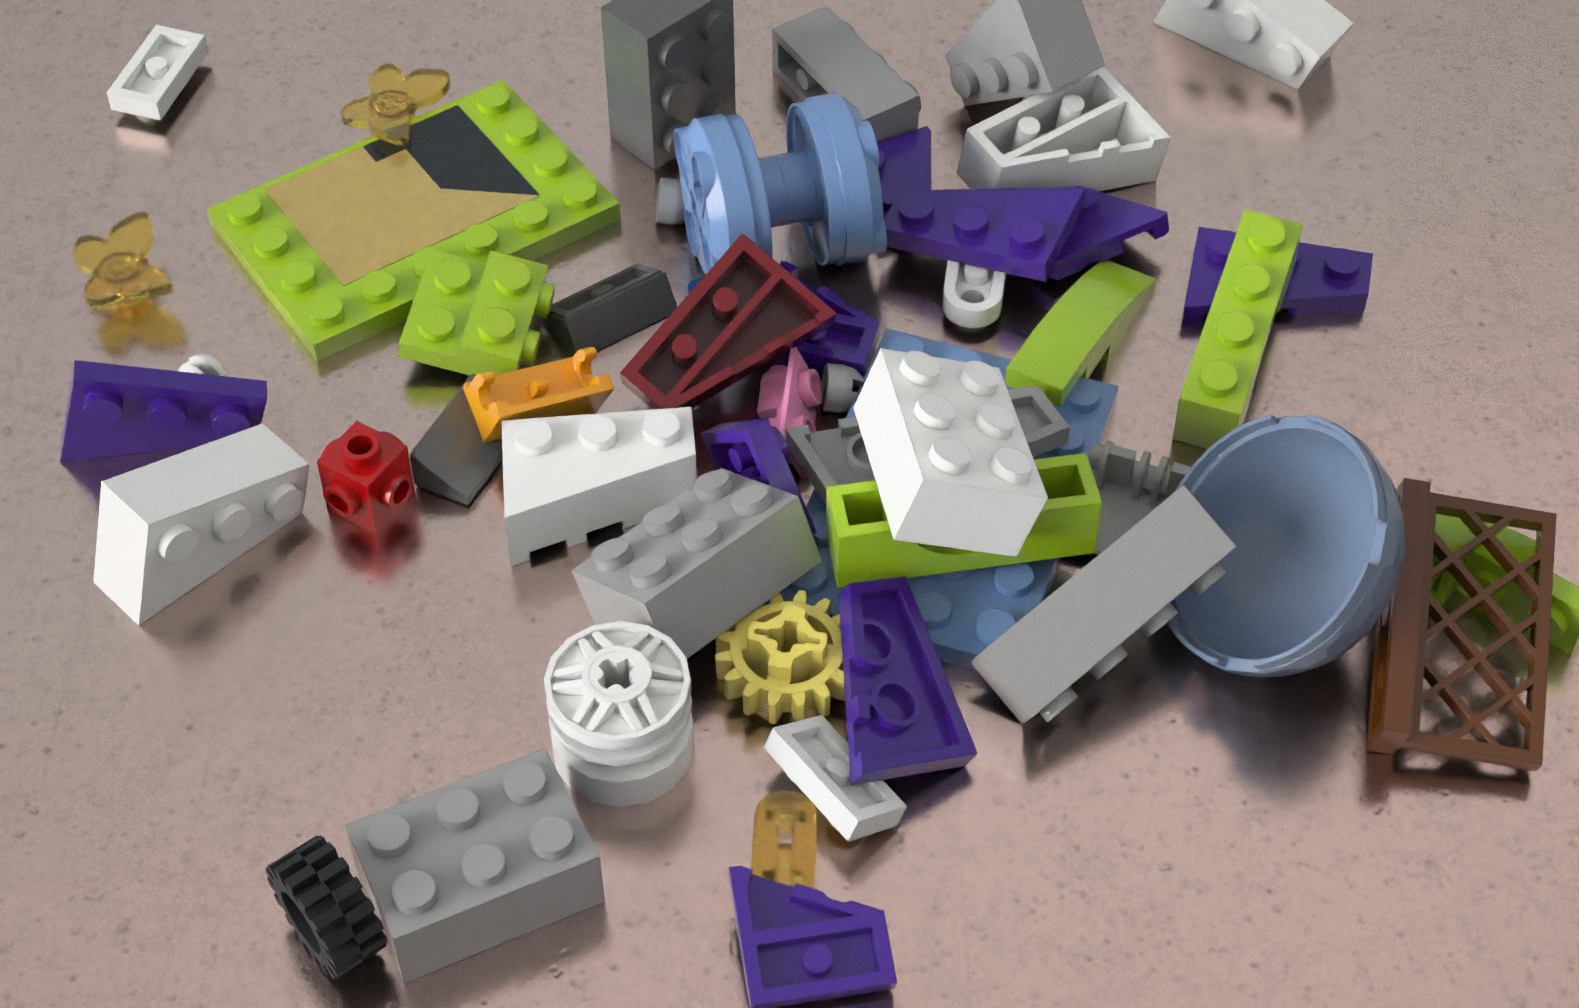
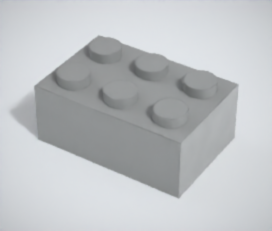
[571,468,822,659]
[344,748,605,983]

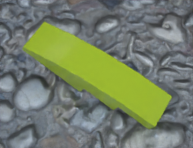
[1005,260,1157,407]

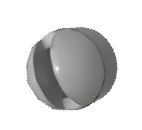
[655,177,685,225]
[820,363,865,413]

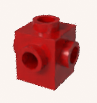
[317,421,416,536]

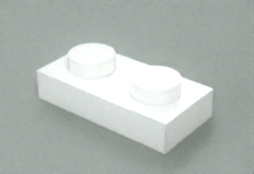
[107,25,209,120]
[763,715,907,842]

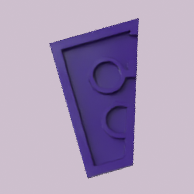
[884,187,1085,282]
[1181,227,1373,324]
[60,360,267,462]
[838,576,978,785]

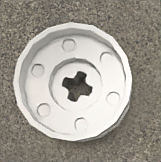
[544,621,695,807]

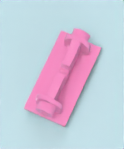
[757,347,824,479]

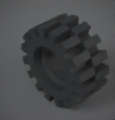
[265,835,387,979]

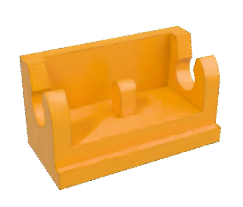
[463,347,614,443]

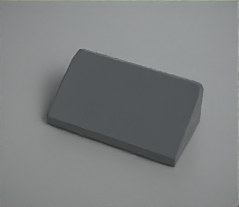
[543,263,677,354]
[410,374,503,505]

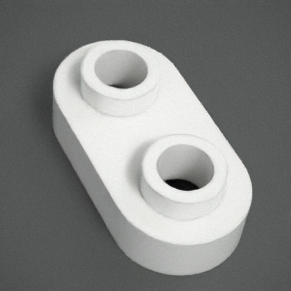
[943,260,1006,328]

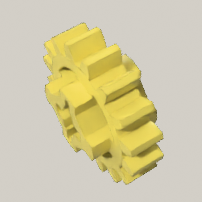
[715,590,845,724]

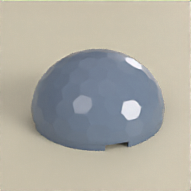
[1167,414,1405,677]

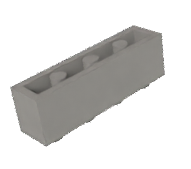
[970,485,1236,725]

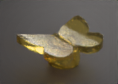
[340,63,450,145]
[72,212,174,308]

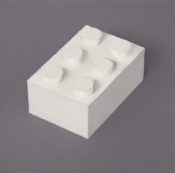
[853,348,1048,557]

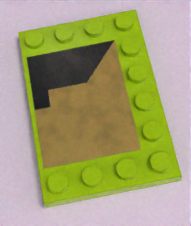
[207,79,621,362]

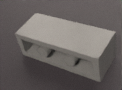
[772,5,921,141]

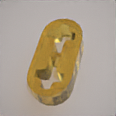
[751,790,817,889]

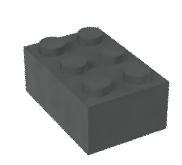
[601,0,736,170]

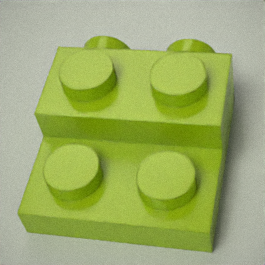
[398,249,556,375]

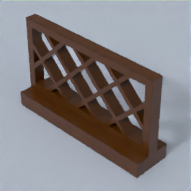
[1366,478,1557,771]

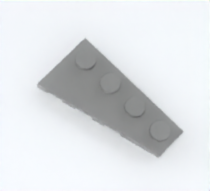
[786,385,1070,505]

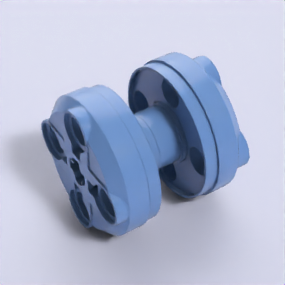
[674,92,887,274]

